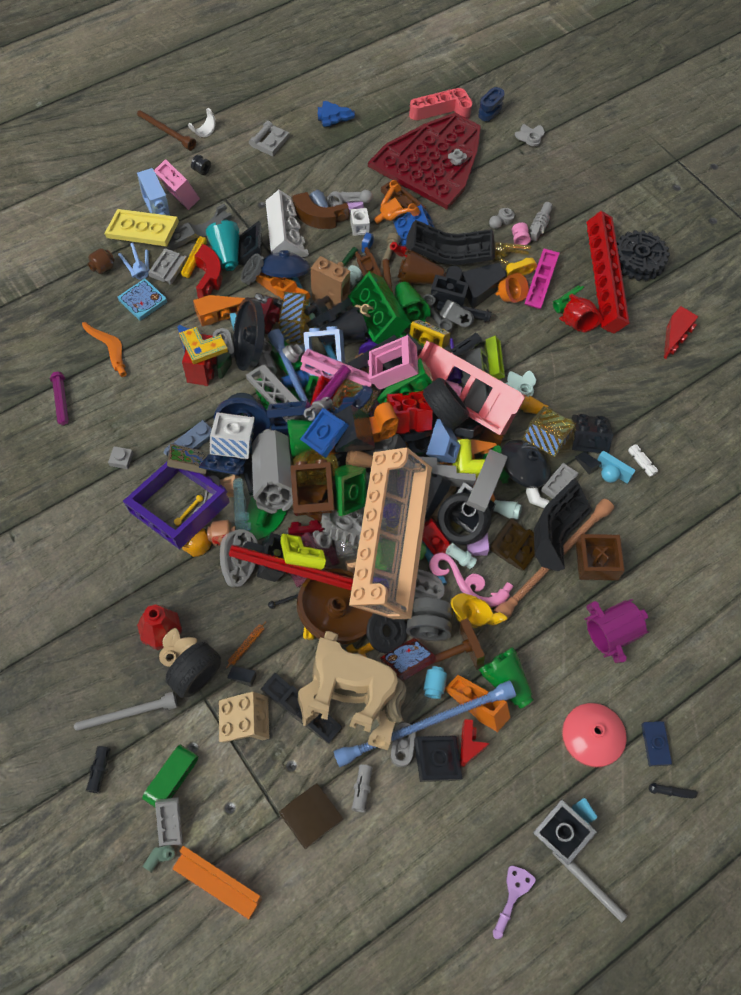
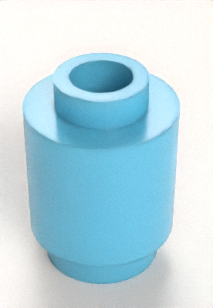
[423,666,447,699]

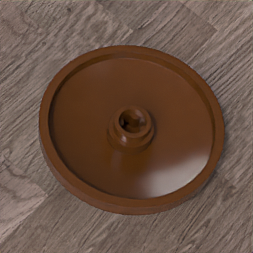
[297,568,378,645]

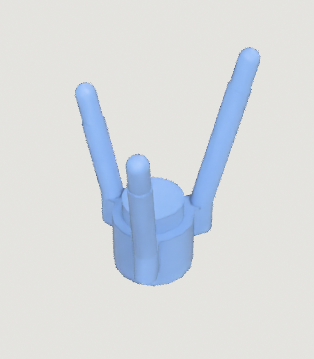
[118,243,150,280]

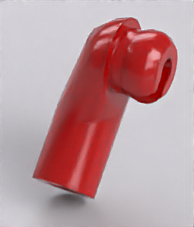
[390,242,407,258]

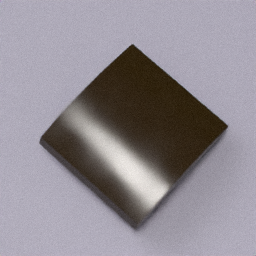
[489,518,535,571]
[279,783,343,849]

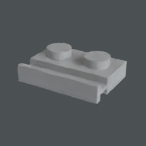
[148,248,187,285]

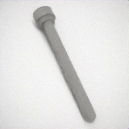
[74,691,178,731]

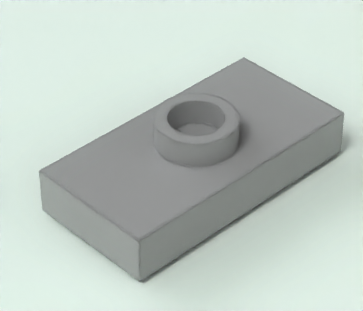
[541,463,579,499]
[155,797,183,847]

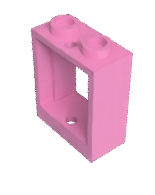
[154,159,200,210]
[368,335,418,390]

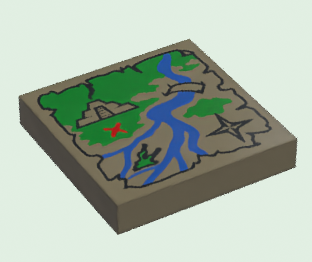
[167,444,208,474]

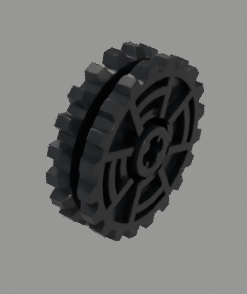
[617,230,670,281]

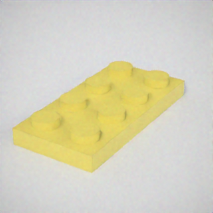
[105,209,179,246]

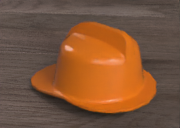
[495,273,529,303]

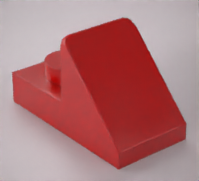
[422,518,451,555]
[460,719,489,767]

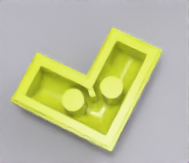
[452,439,485,479]
[280,534,326,570]

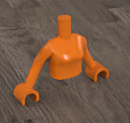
[374,180,420,224]

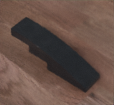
[260,673,342,744]

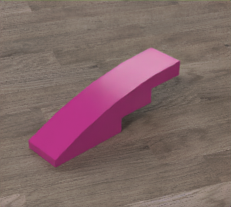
[524,248,559,310]

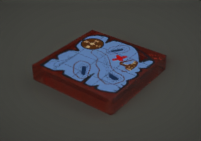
[380,638,437,681]

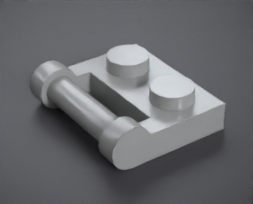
[249,121,289,156]

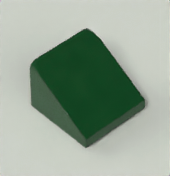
[217,353,232,379]

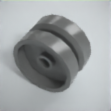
[406,598,453,641]

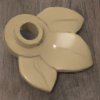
[159,628,197,667]

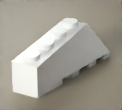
[266,190,309,257]

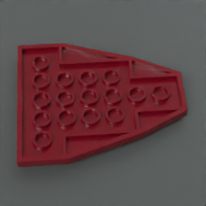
[368,112,481,209]

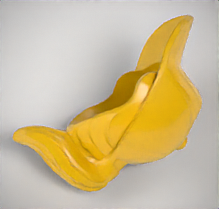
[451,593,508,628]

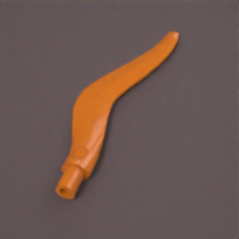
[82,322,127,377]

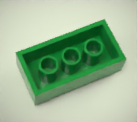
[347,271,411,344]

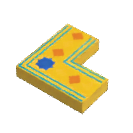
[179,327,228,364]

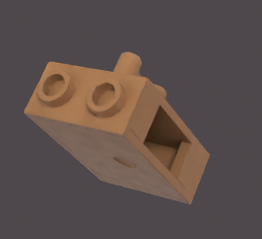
[311,256,350,308]

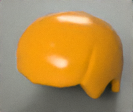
[182,528,211,557]

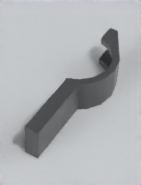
[163,203,232,251]

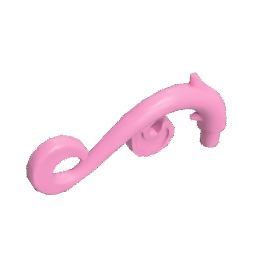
[429,553,513,608]

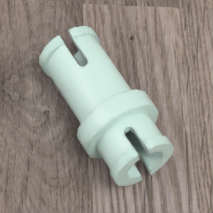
[446,543,477,569]

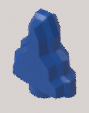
[318,101,355,127]

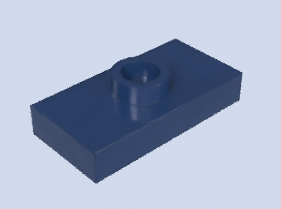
[641,721,672,767]

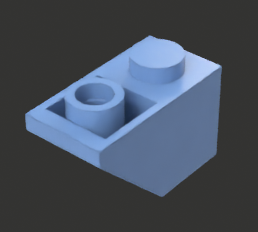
[426,419,460,463]

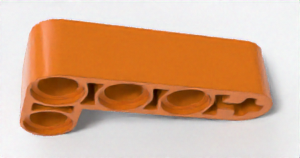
[328,402,398,455]

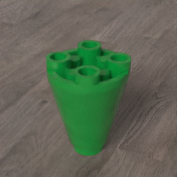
[478,647,534,709]

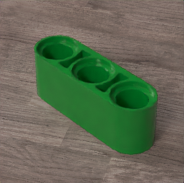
[142,744,199,808]

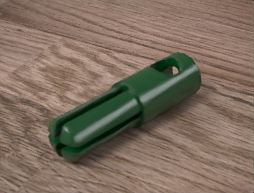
[342,247,358,267]

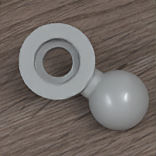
[489,208,515,229]

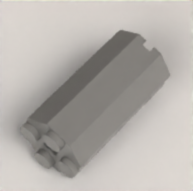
[252,429,293,513]

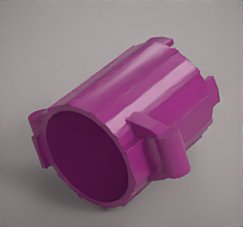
[584,599,649,663]

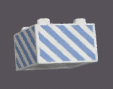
[210,413,255,459]

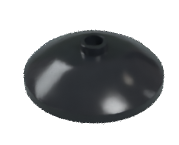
[500,440,551,488]

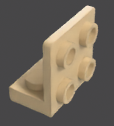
[219,692,269,743]

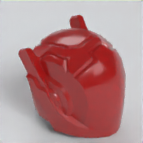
[559,294,603,333]

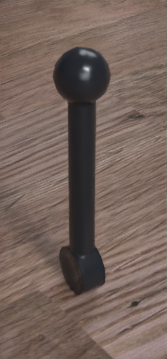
[268,594,298,609]

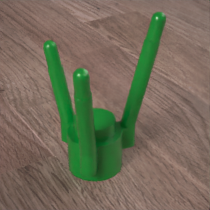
[553,285,584,313]

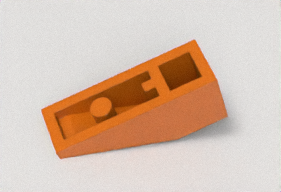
[445,675,511,732]

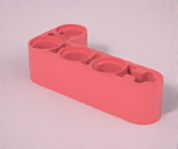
[409,88,472,120]

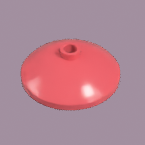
[562,703,626,767]

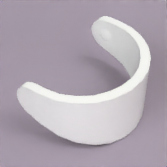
[188,108,215,137]

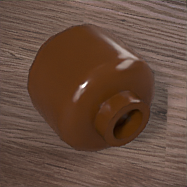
[87,248,115,274]

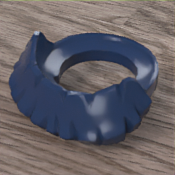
[353,385,373,409]

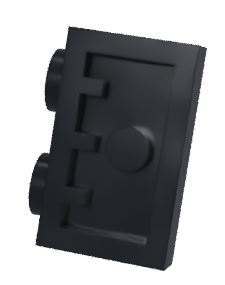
[571,414,613,454]

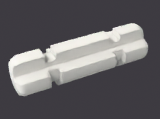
[628,445,658,477]

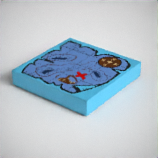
[118,279,167,321]

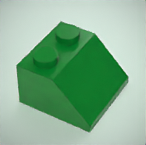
[334,465,366,516]

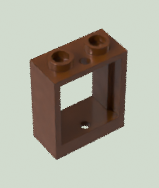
[290,459,336,516]

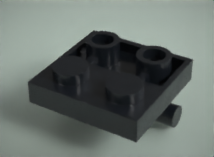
[304,296,352,329]

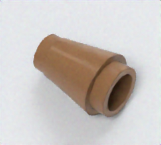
[346,451,373,468]

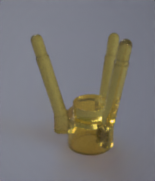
[495,242,531,265]

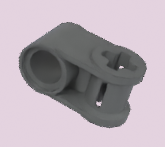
[439,299,474,327]

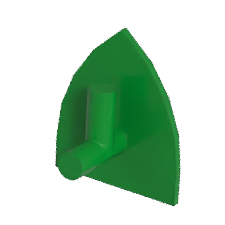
[246,497,287,541]

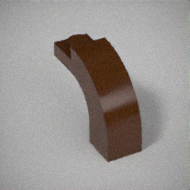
[292,192,349,229]

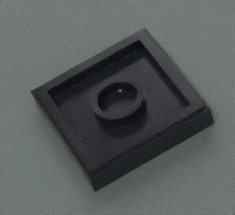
[414,736,463,782]

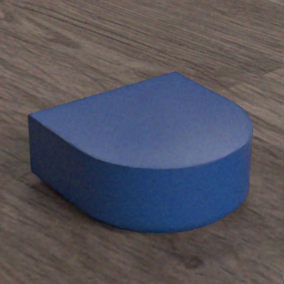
[361,232,374,253]

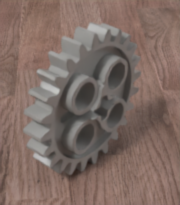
[321,507,386,546]

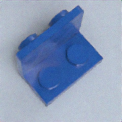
[394,205,435,246]

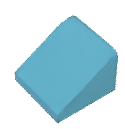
[572,798,597,823]

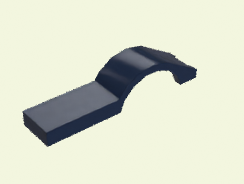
[267,397,355,420]

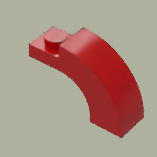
[194,244,222,298]

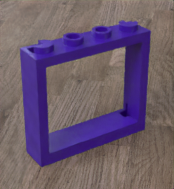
[123,462,230,550]

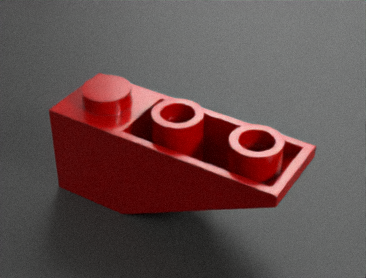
[664,306,698,359]

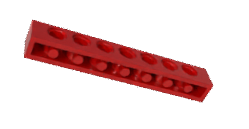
[587,211,630,334]

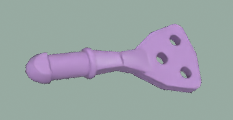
[493,866,536,939]

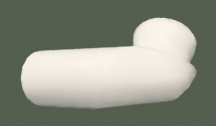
[526,487,550,508]

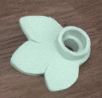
[505,370,536,396]

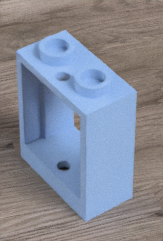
[137,168,170,216]
[304,326,345,376]

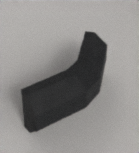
[406,220,495,265]
[534,480,592,572]

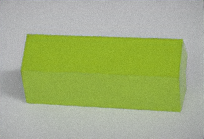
[484,336,505,380]

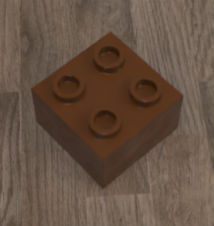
[576,534,624,580]

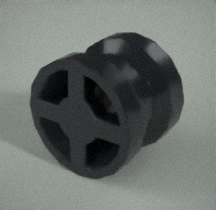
[191,155,211,175]

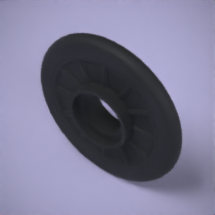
[366,608,407,654]

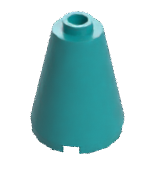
[206,220,239,271]

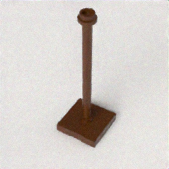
[395,618,485,678]

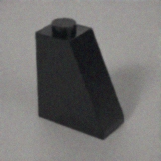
[461,263,507,308]

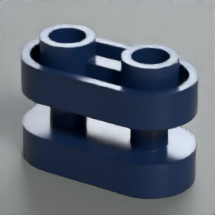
[478,87,505,121]

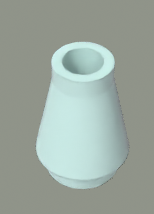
[494,500,522,520]

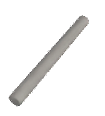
[552,852,627,922]

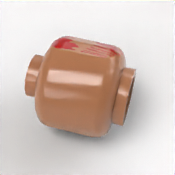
[207,520,237,546]

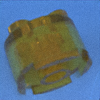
[293,448,338,487]

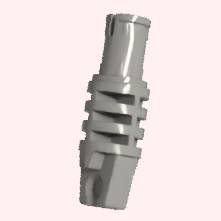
[529,202,553,241]

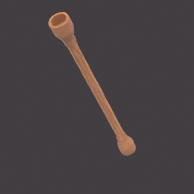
[493,499,614,622]

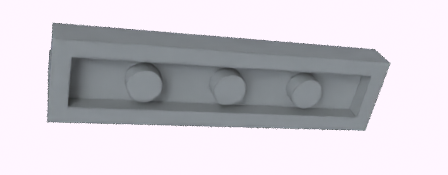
[246,364,309,422]

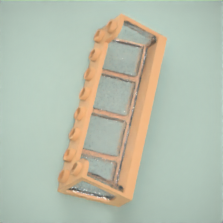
[349,448,432,619]

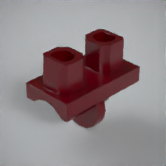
[261,298,283,334]
[288,520,324,548]

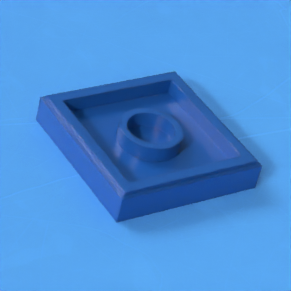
[300,408,349,458]

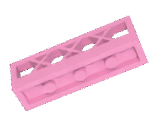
[300,349,373,392]

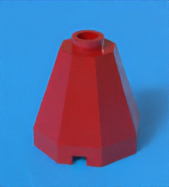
[137,604,182,650]

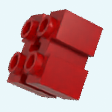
[387,391,433,434]

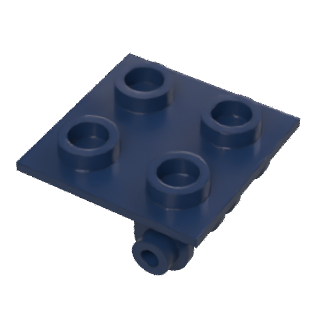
[199,453,247,476]

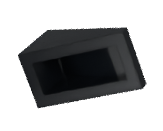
[575,452,601,474]
[227,666,257,687]

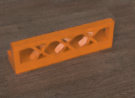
[172,846,262,920]

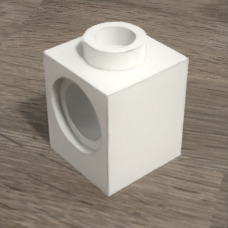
[350,208,370,236]

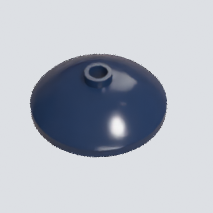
[261,250,310,278]
[214,397,271,442]

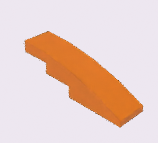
[255,272,311,306]

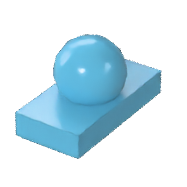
[597,451,635,484]

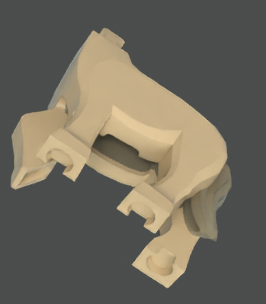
[298,631,407,750]

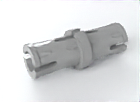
[304,397,333,421]
[351,765,373,813]

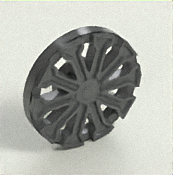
[241,254,264,285]

